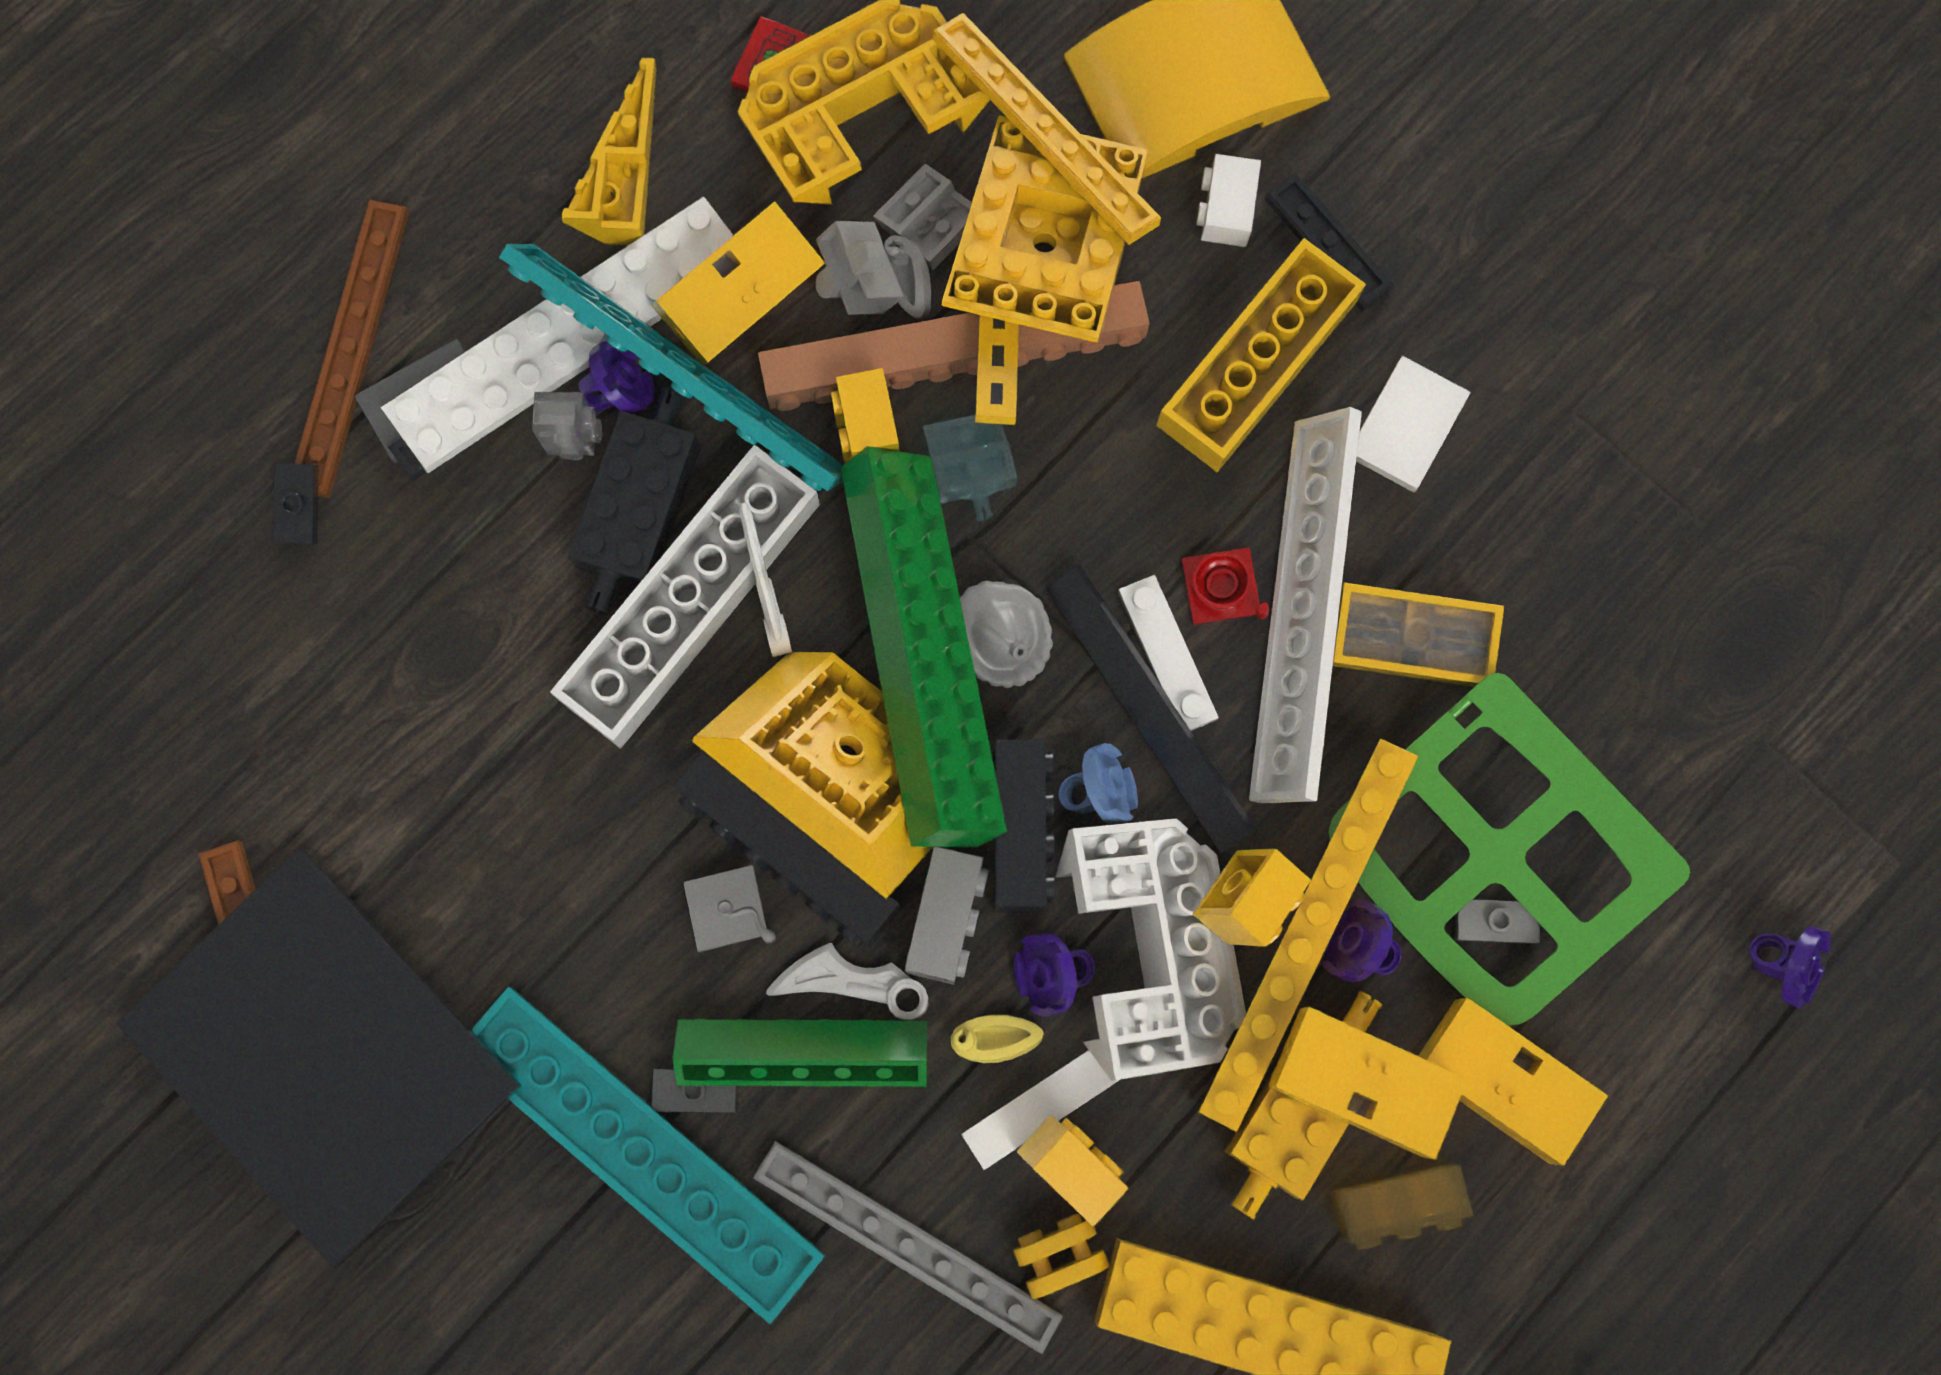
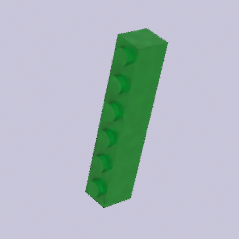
[673,1018,927,1087]

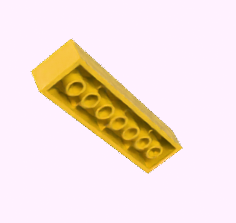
[1094,1238,1451,1375]

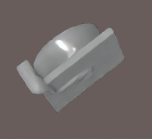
[683,865,776,952]

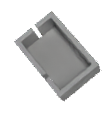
[905,847,989,985]

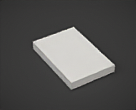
[1356,356,1471,493]

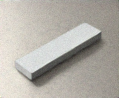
[961,1050,1121,1170]

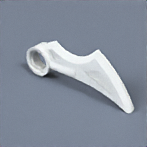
[739,502,792,657]
[766,943,929,1021]

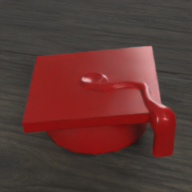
[1181,547,1269,625]

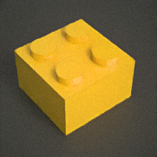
[831,368,899,464]
[1193,849,1311,947]
[1016,1115,1129,1227]

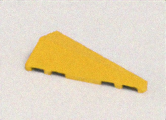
[562,58,656,245]

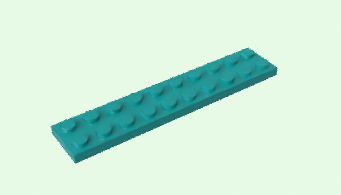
[499,244,844,492]
[471,987,825,1324]

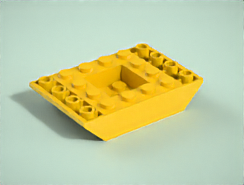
[942,115,1148,343]
[692,652,933,899]

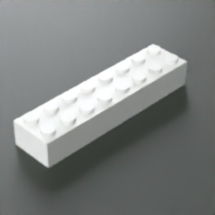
[550,445,820,749]

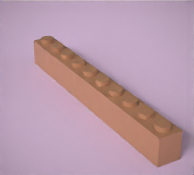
[758,281,1150,411]

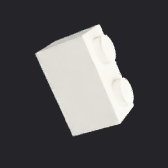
[1196,154,1261,247]

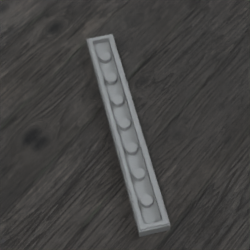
[754,1141,1063,1354]

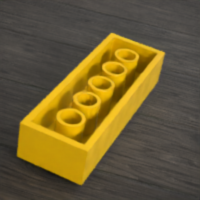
[1156,238,1366,473]

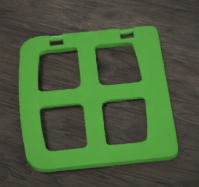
[1329,673,1690,1026]

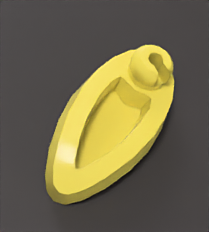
[950,1014,1043,1063]

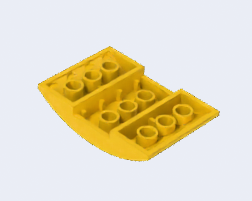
[1063,0,1330,178]

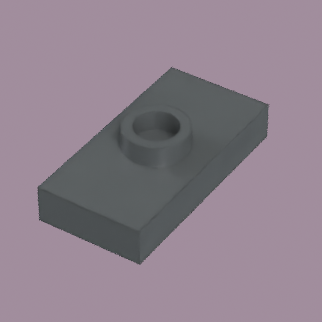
[652,1069,737,1113]

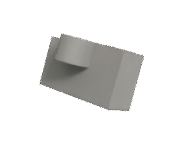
[816,221,904,315]

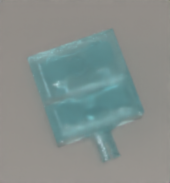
[923,415,1017,521]

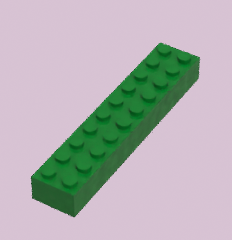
[841,446,1007,847]

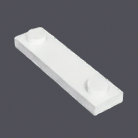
[1117,575,1219,731]

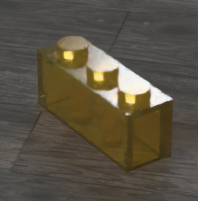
[1331,1164,1473,1249]

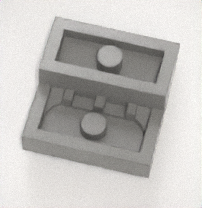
[873,164,972,270]

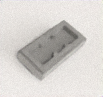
[1455,899,1540,944]

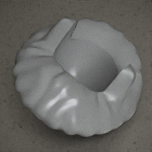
[960,580,1053,688]

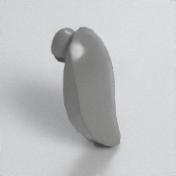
[884,235,931,321]

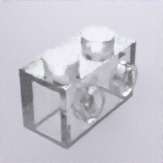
[532,392,602,460]

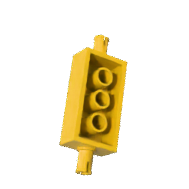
[1224,991,1382,1220]

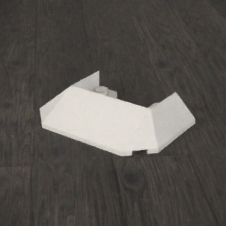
[1055,818,1246,1081]

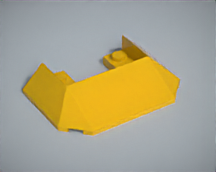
[738,0,990,204]

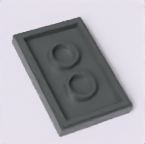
[354,339,465,463]

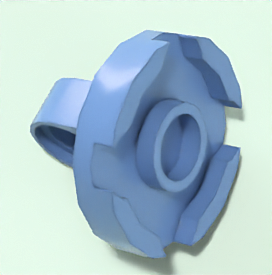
[1059,744,1138,825]

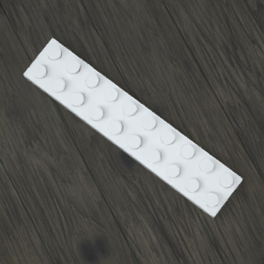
[381,197,736,473]
[1249,407,1362,803]

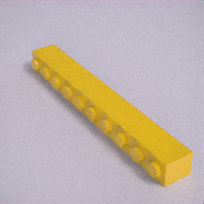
[1199,738,1418,1132]

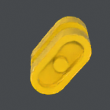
[1013,1213,1110,1299]

